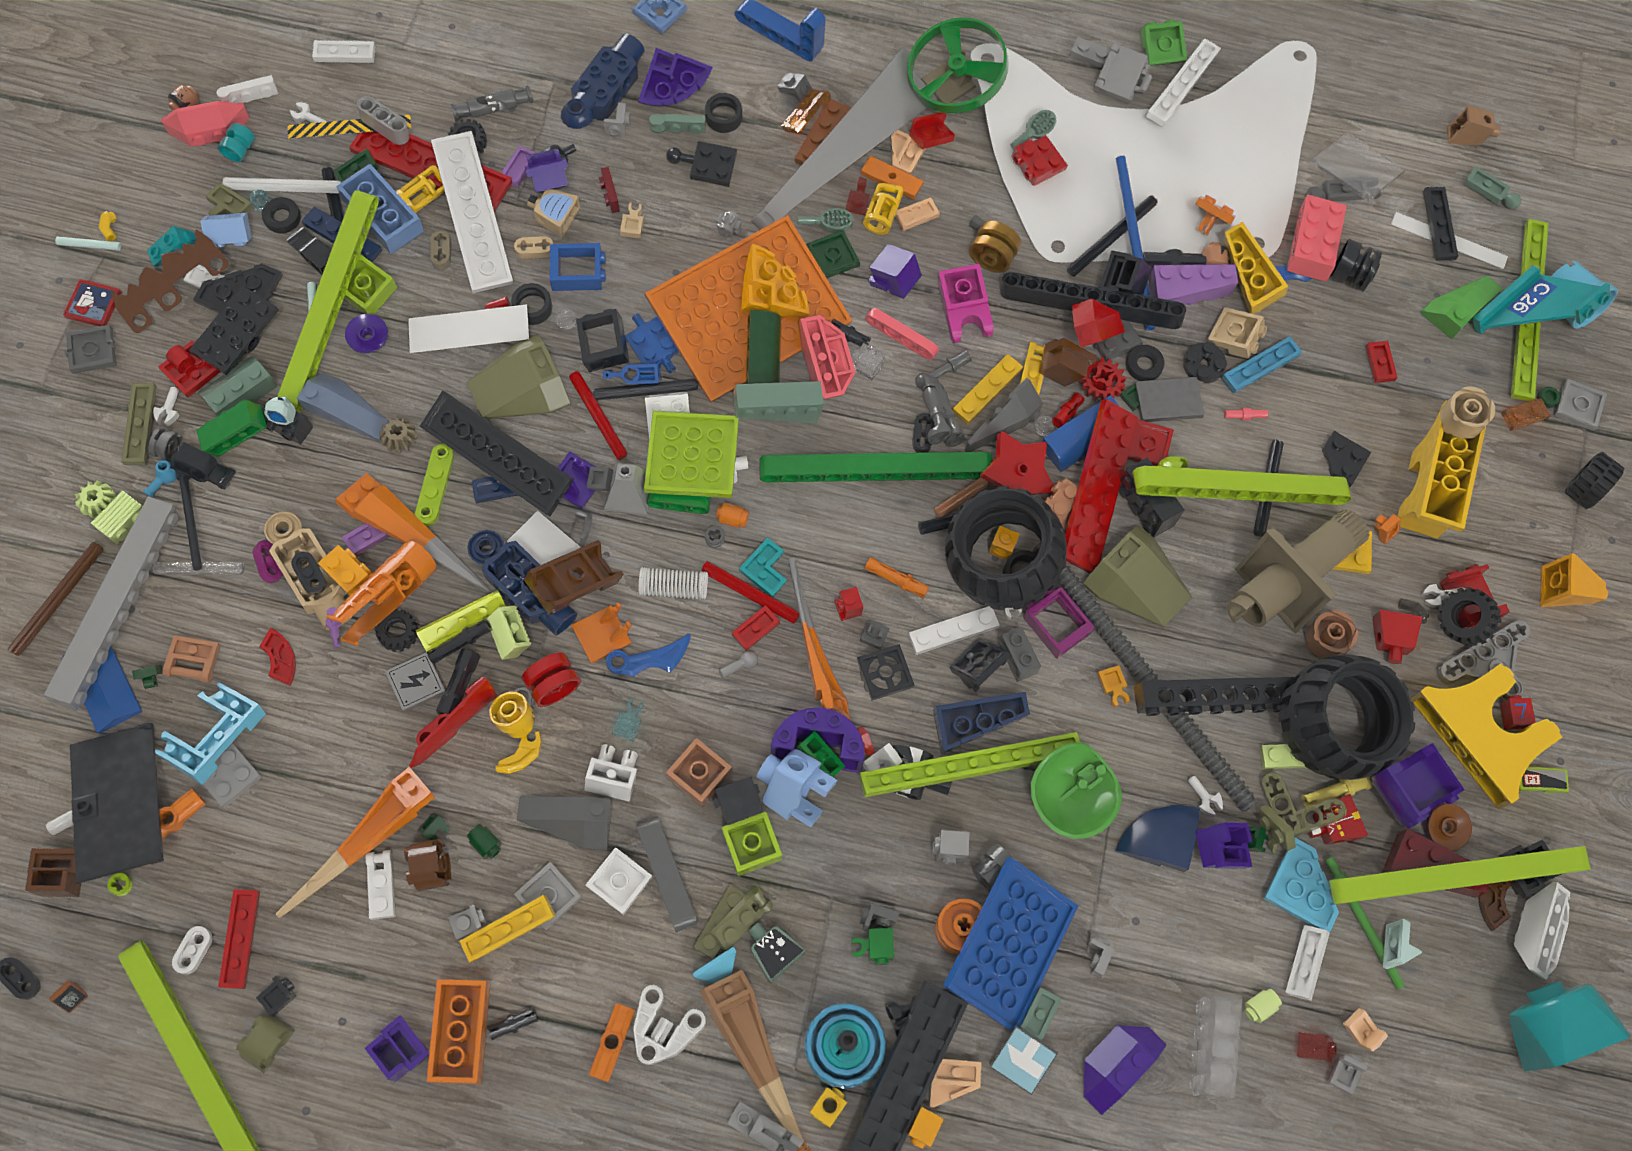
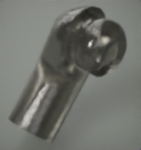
[1398,598,1429,624]

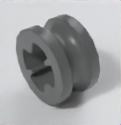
[705,526,725,548]

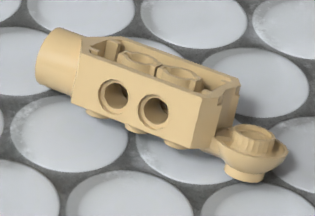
[264,512,353,630]

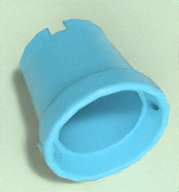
[1552,260,1617,329]

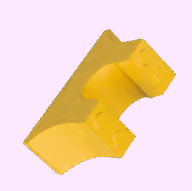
[1398,400,1486,539]
[1410,663,1563,809]

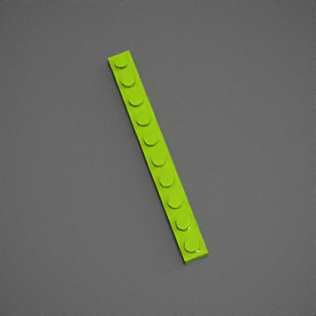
[1511,219,1548,402]
[859,732,1081,797]

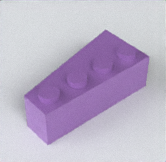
[1149,265,1238,305]

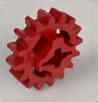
[1079,357,1126,401]

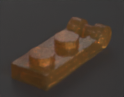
[782,89,830,134]

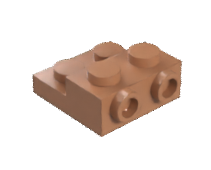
[1044,478,1078,534]

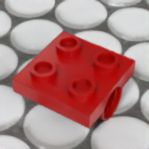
[158,340,220,398]

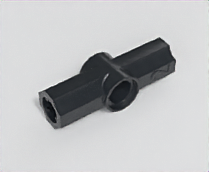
[1143,249,1206,271]

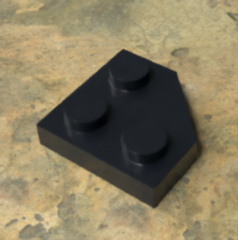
[1322,431,1371,487]

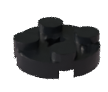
[1183,341,1227,384]

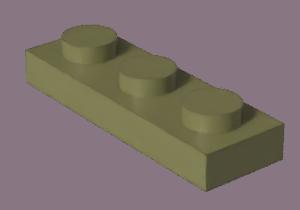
[693,885,747,960]

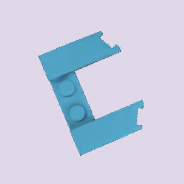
[155,682,266,785]

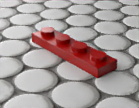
[218,889,260,989]

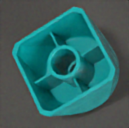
[1509,981,1631,1072]

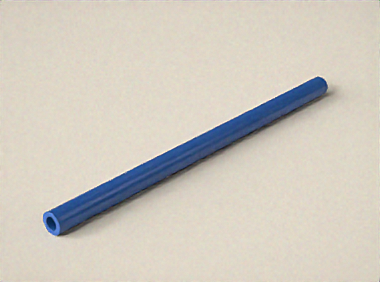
[1115,155,1156,331]

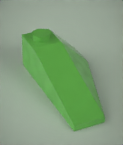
[1420,276,1503,339]

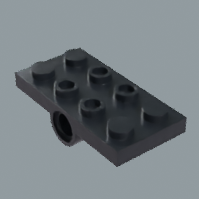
[189,285,279,375]

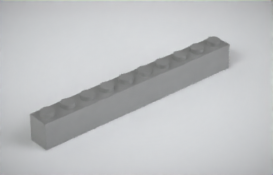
[44,496,178,711]

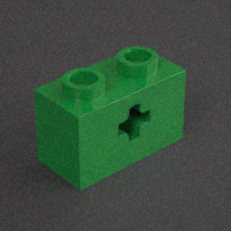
[794,731,845,785]

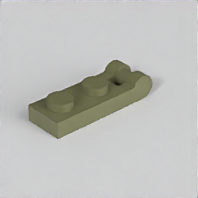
[710,887,773,951]

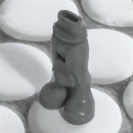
[922,376,965,447]

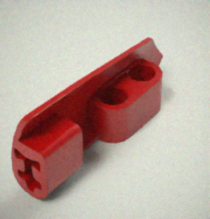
[409,676,498,768]

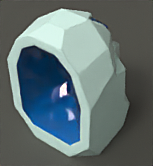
[264,397,296,425]

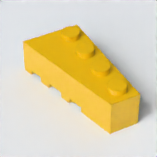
[1223,221,1288,314]

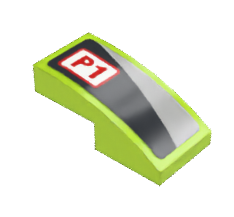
[1520,767,1569,793]

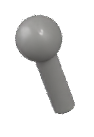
[719,651,758,678]

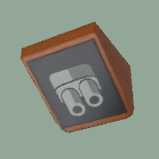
[49,981,88,1013]

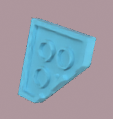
[1263,838,1339,933]

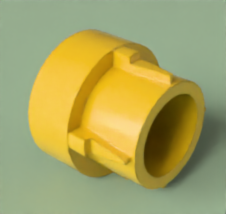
[489,692,535,738]

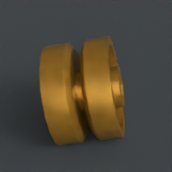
[968,221,1022,273]

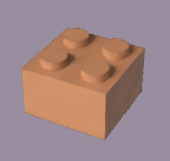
[666,738,732,808]

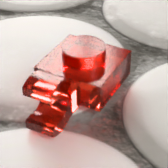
[846,177,870,216]

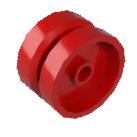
[521,652,581,707]

